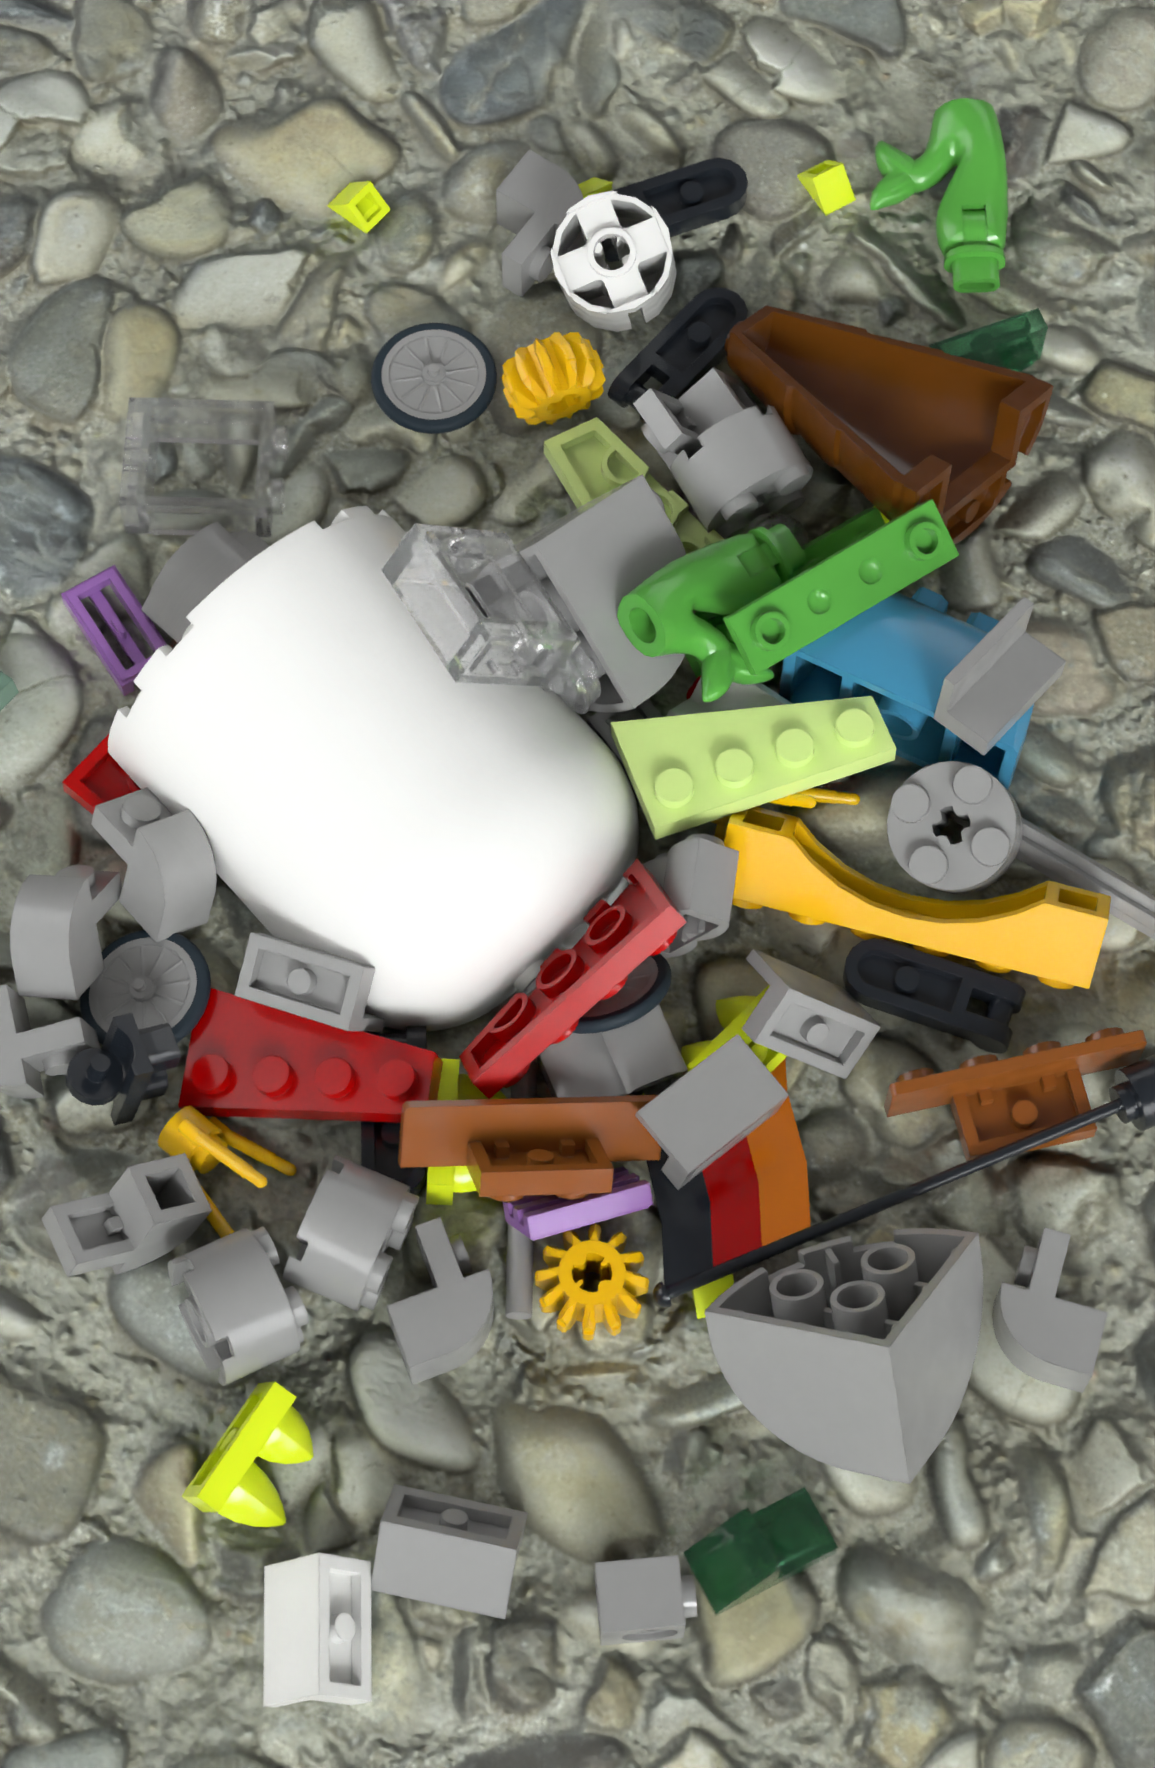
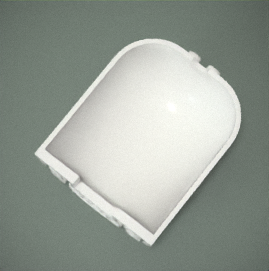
[108,506,639,1031]

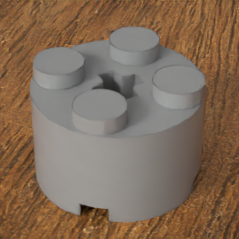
[671,405,813,539]
[887,761,1023,894]
[282,1155,420,1311]
[168,1226,309,1386]

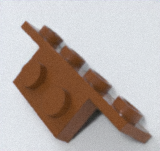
[884,1027,1147,1162]
[398,1095,661,1202]

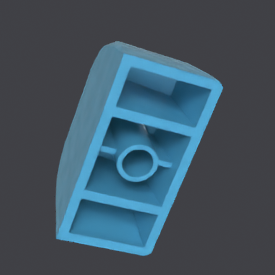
[779,587,1035,790]

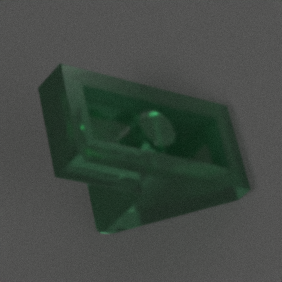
[928,308,1048,372]
[683,1487,838,1616]

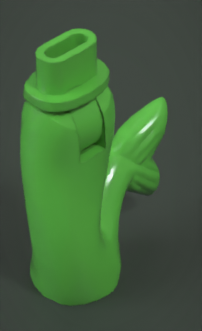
[870,98,1008,293]
[617,523,806,703]

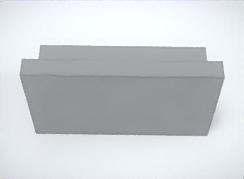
[933,597,1066,756]
[234,932,385,1031]
[742,949,881,1079]
[635,1034,789,1190]
[371,1484,528,1619]

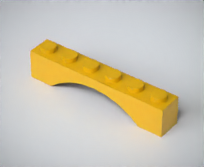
[724,807,1111,989]

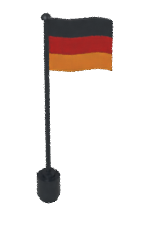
[646,1055,1155,1307]

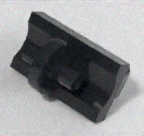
[65,1013,181,1126]

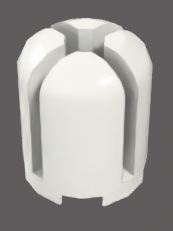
[551,191,677,332]

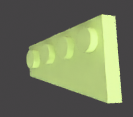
[544,417,724,554]
[611,696,896,840]

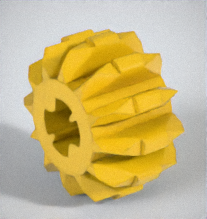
[501,332,606,425]
[535,1223,649,1341]

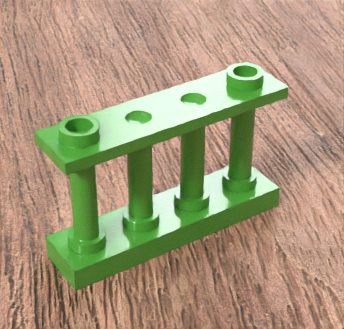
[685,499,959,678]

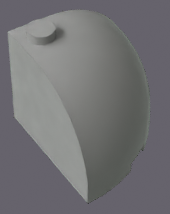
[454,474,695,713]
[704,1228,983,1484]

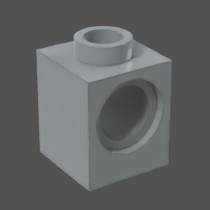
[594,1555,697,1646]

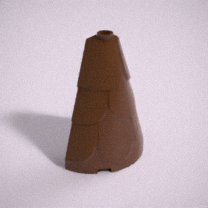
[725,305,1054,545]

